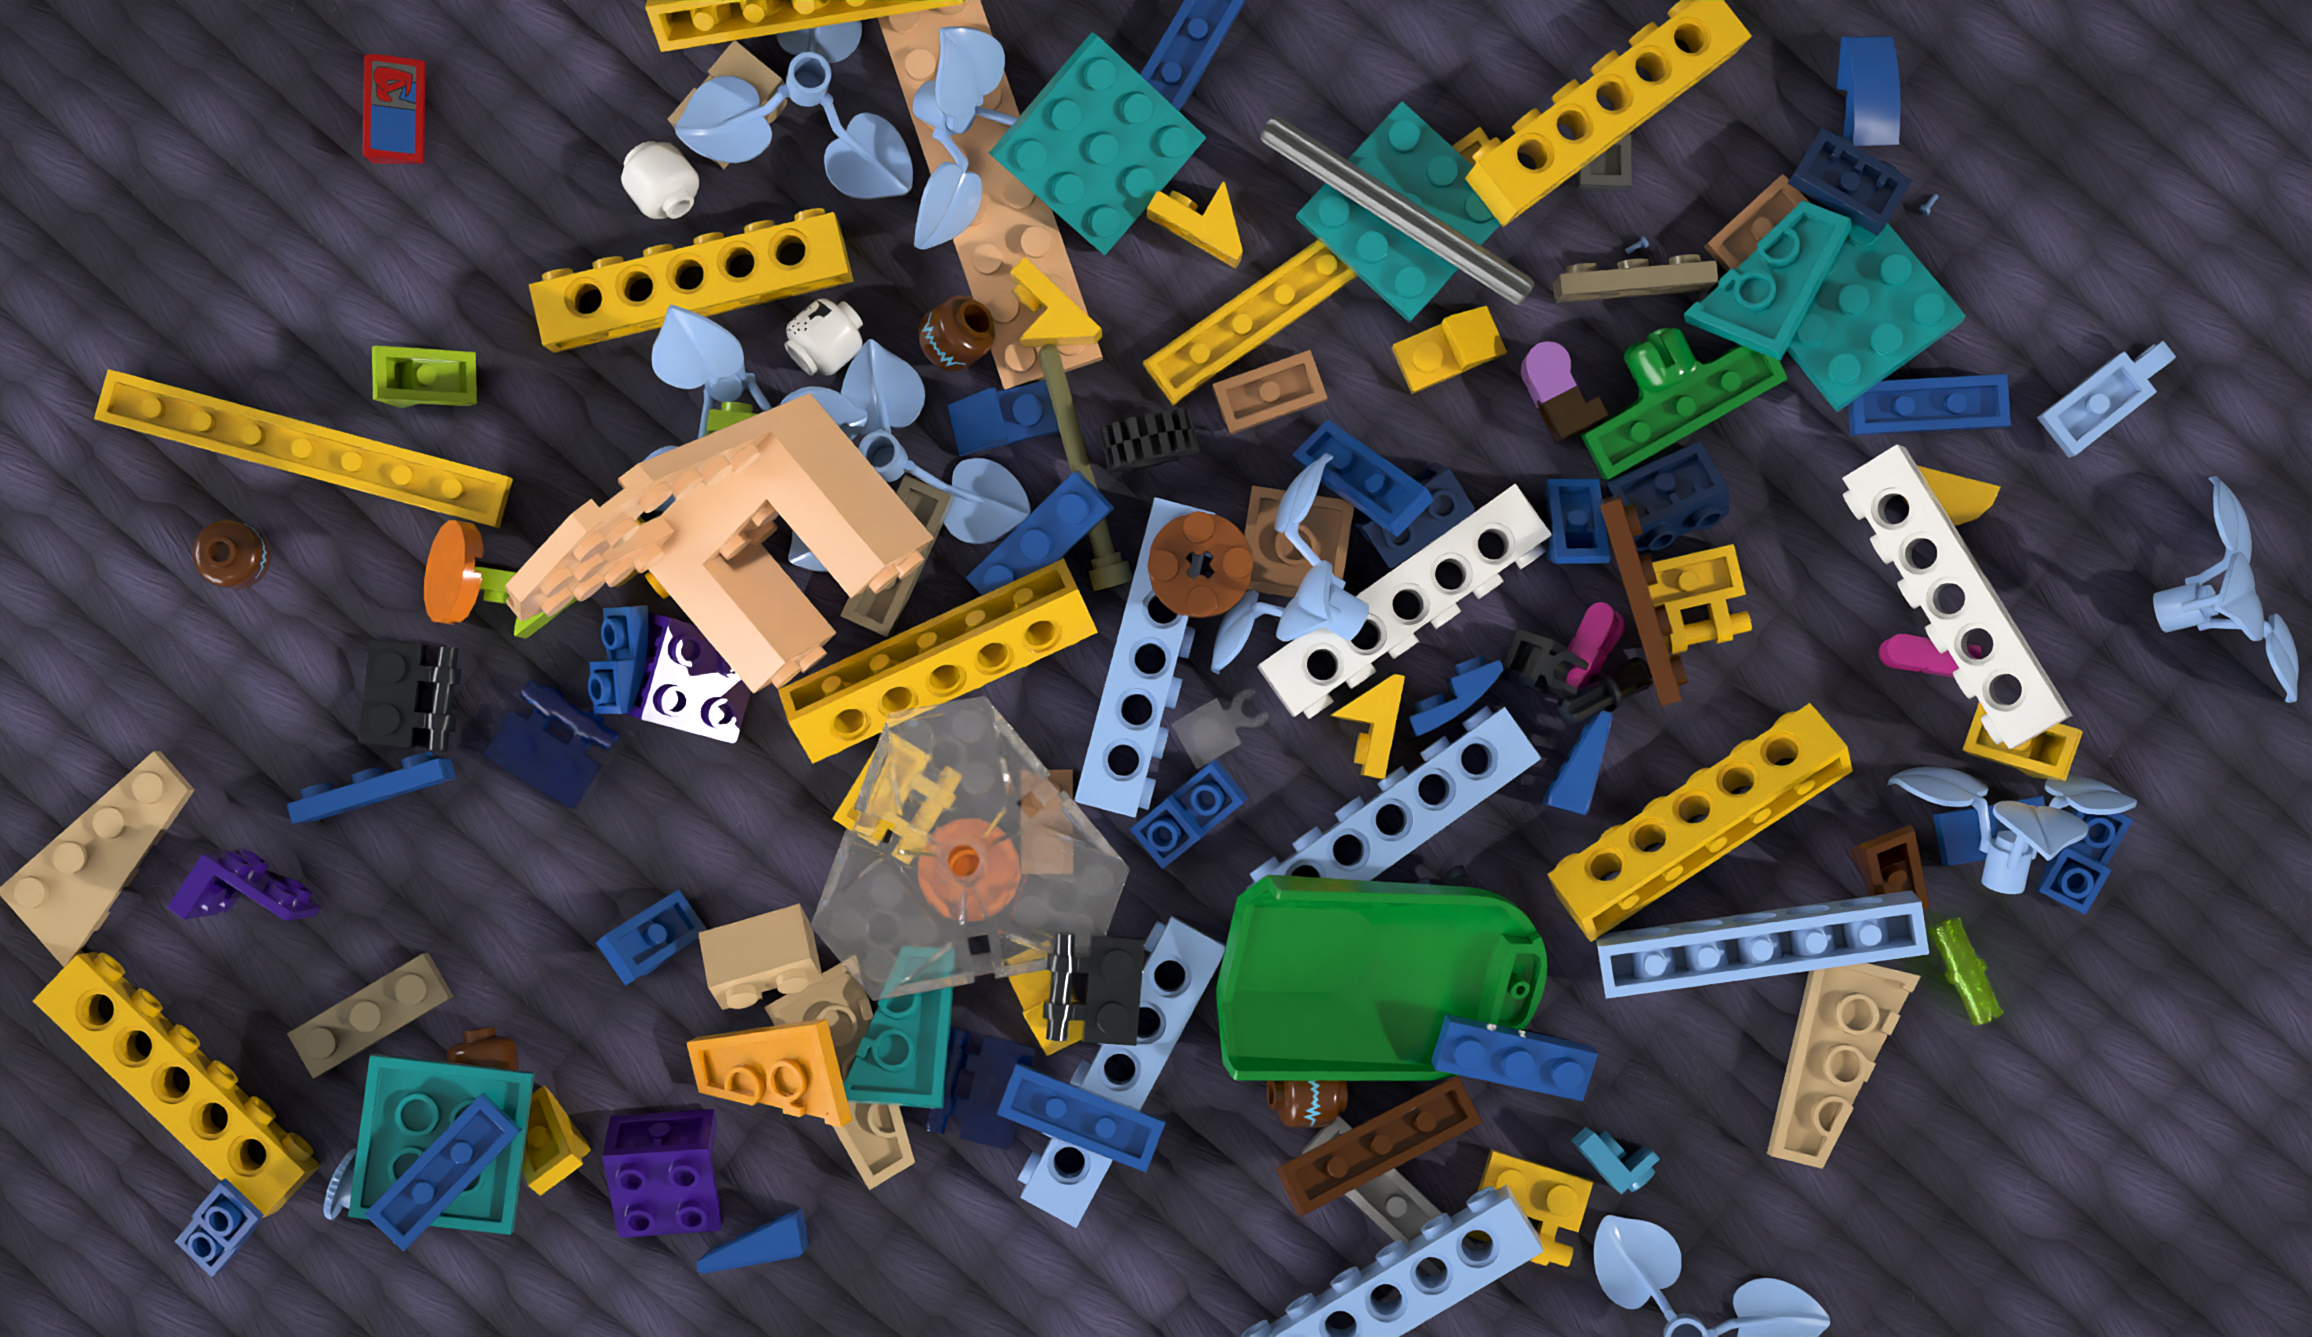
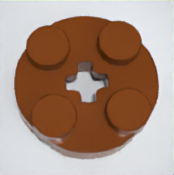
[1147,511,1253,618]

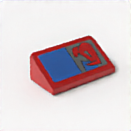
[363,54,426,164]

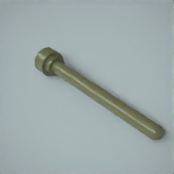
[1039,344,1133,591]

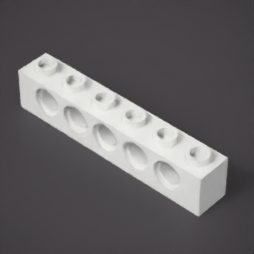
[1842,444,2073,749]
[1257,484,1552,719]

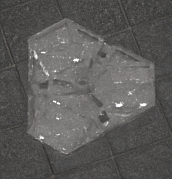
[810,696,1130,1001]

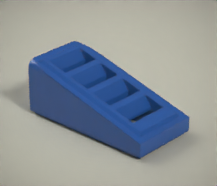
[1541,711,1613,815]
[696,1207,809,1274]

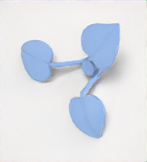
[675,20,913,200]
[912,26,1018,249]
[644,305,868,512]
[788,339,1031,572]
[1211,453,1369,674]
[2153,476,2299,703]
[1888,766,2137,894]
[1594,1215,1830,1337]

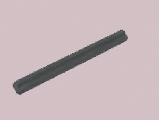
[1260,115,1534,305]

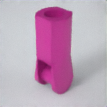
[1566,602,1626,690]
[1879,634,1981,678]

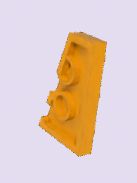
[686,1018,852,1127]

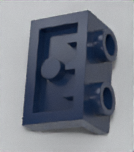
[1788,127,1912,236]
[1606,441,1729,554]
[1352,462,1475,568]

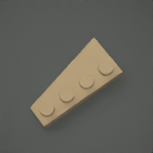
[0,751,195,967]
[764,954,915,1190]
[1767,963,1921,1169]

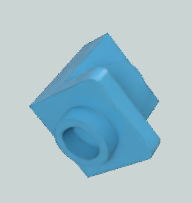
[1571,1127,1660,1194]

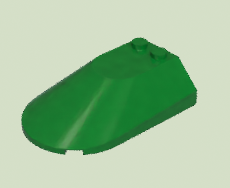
[1216,875,1547,1081]

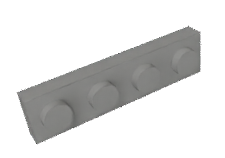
[1301,1114,1480,1276]

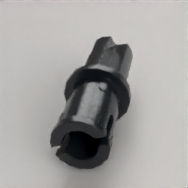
[1557,657,1653,725]

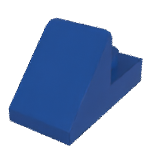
[947,381,1060,456]
[1545,479,1610,564]
[596,889,707,986]

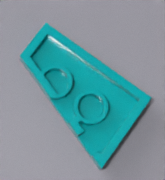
[1684,200,1852,360]
[843,945,957,1109]

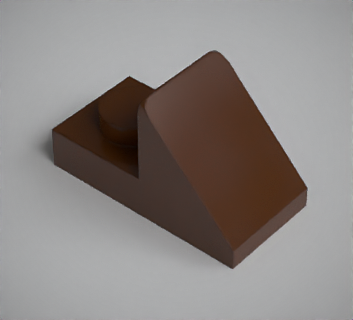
[1848,825,1929,910]

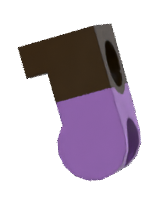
[1520,341,1608,444]

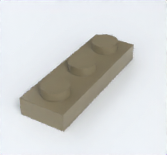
[1553,254,1718,304]
[840,474,955,638]
[287,952,454,1079]

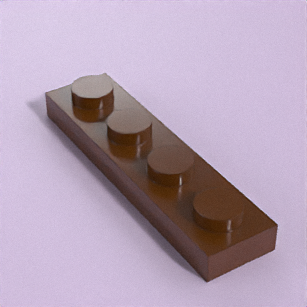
[1600,494,1688,706]
[1275,1076,1482,1217]

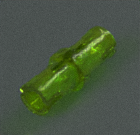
[1928,916,2004,1026]

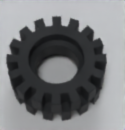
[1099,409,1199,473]

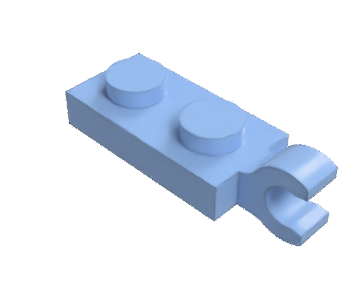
[2036,341,2176,458]

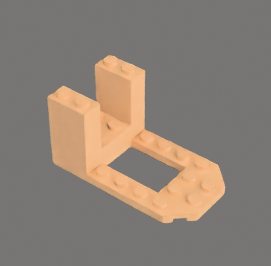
[505,393,934,693]

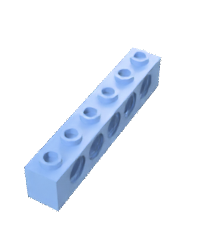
[1074,497,1215,818]
[1246,706,1542,889]
[1596,890,1929,999]
[1017,915,1226,1228]
[1241,1184,1543,1337]

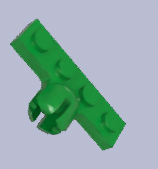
[1579,328,1788,480]

